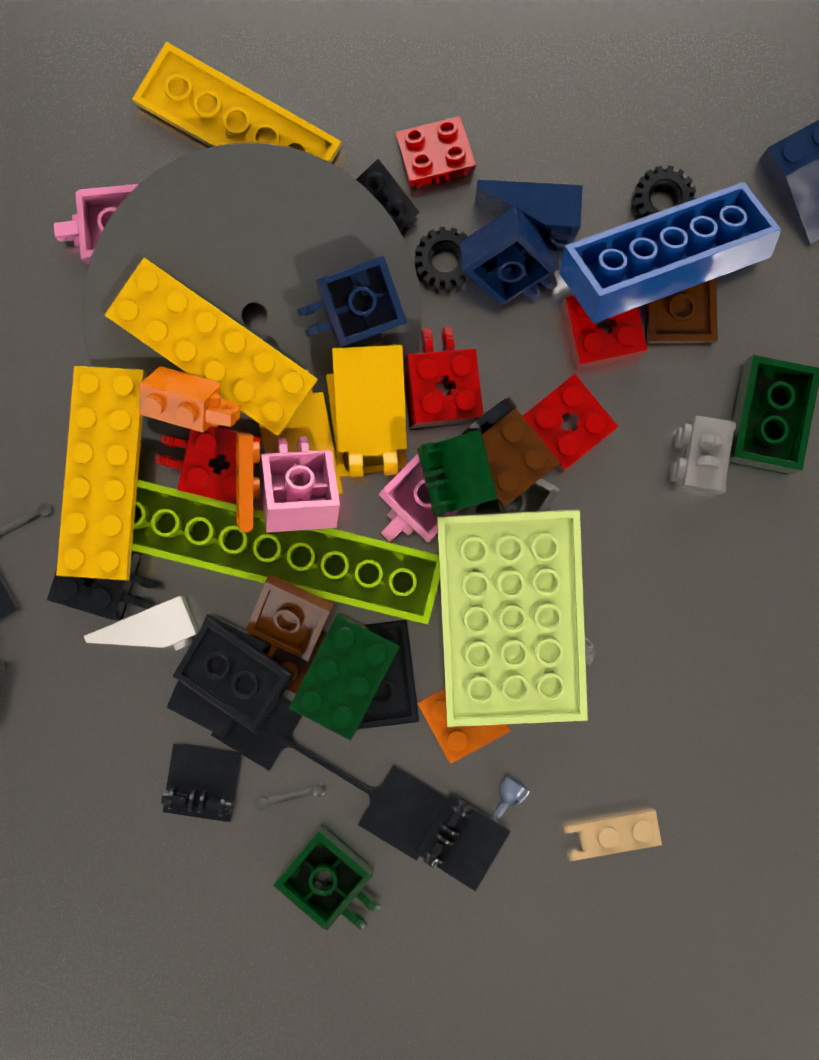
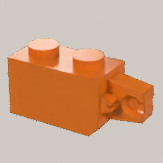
[139,366,240,432]

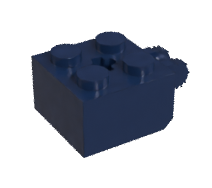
[460,206,560,305]
[297,256,407,347]

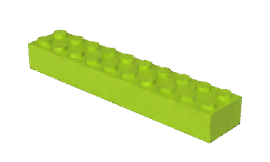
[132,480,440,625]

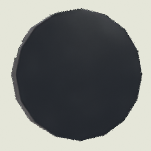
[461,397,517,435]

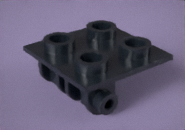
[356,159,420,231]
[161,743,241,823]
[416,794,511,892]

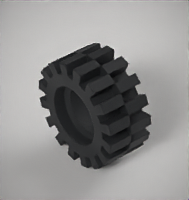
[631,165,696,219]
[415,227,471,293]

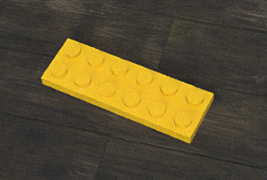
[132,42,342,163]
[105,257,318,437]
[56,366,146,581]

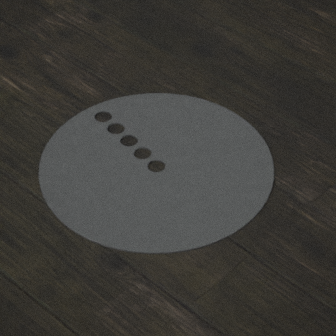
[83,143,422,480]

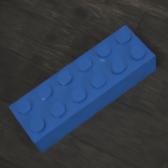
[559,182,782,324]

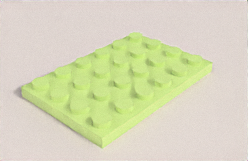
[437,509,588,727]

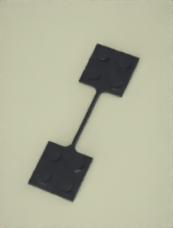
[211,697,448,861]

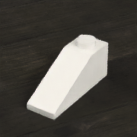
[84,596,199,651]

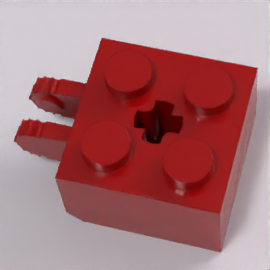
[562,295,647,371]
[403,326,484,429]
[523,373,619,473]
[155,426,262,504]

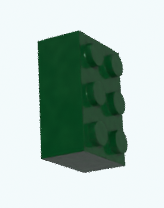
[729,355,819,474]
[289,613,401,741]

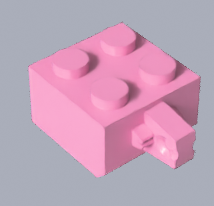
[54,184,139,267]
[378,454,462,544]

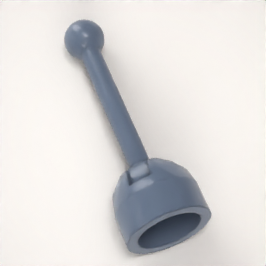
[491,775,530,822]

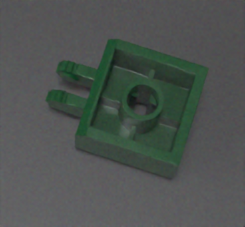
[273,825,382,930]

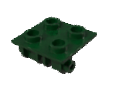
[417,430,498,516]

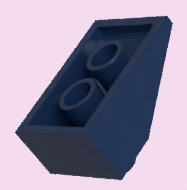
[759,120,819,246]
[474,179,583,248]

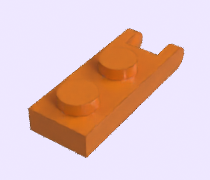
[236,433,260,532]

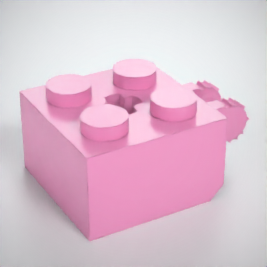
[259,436,340,532]

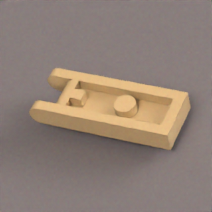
[563,809,662,861]

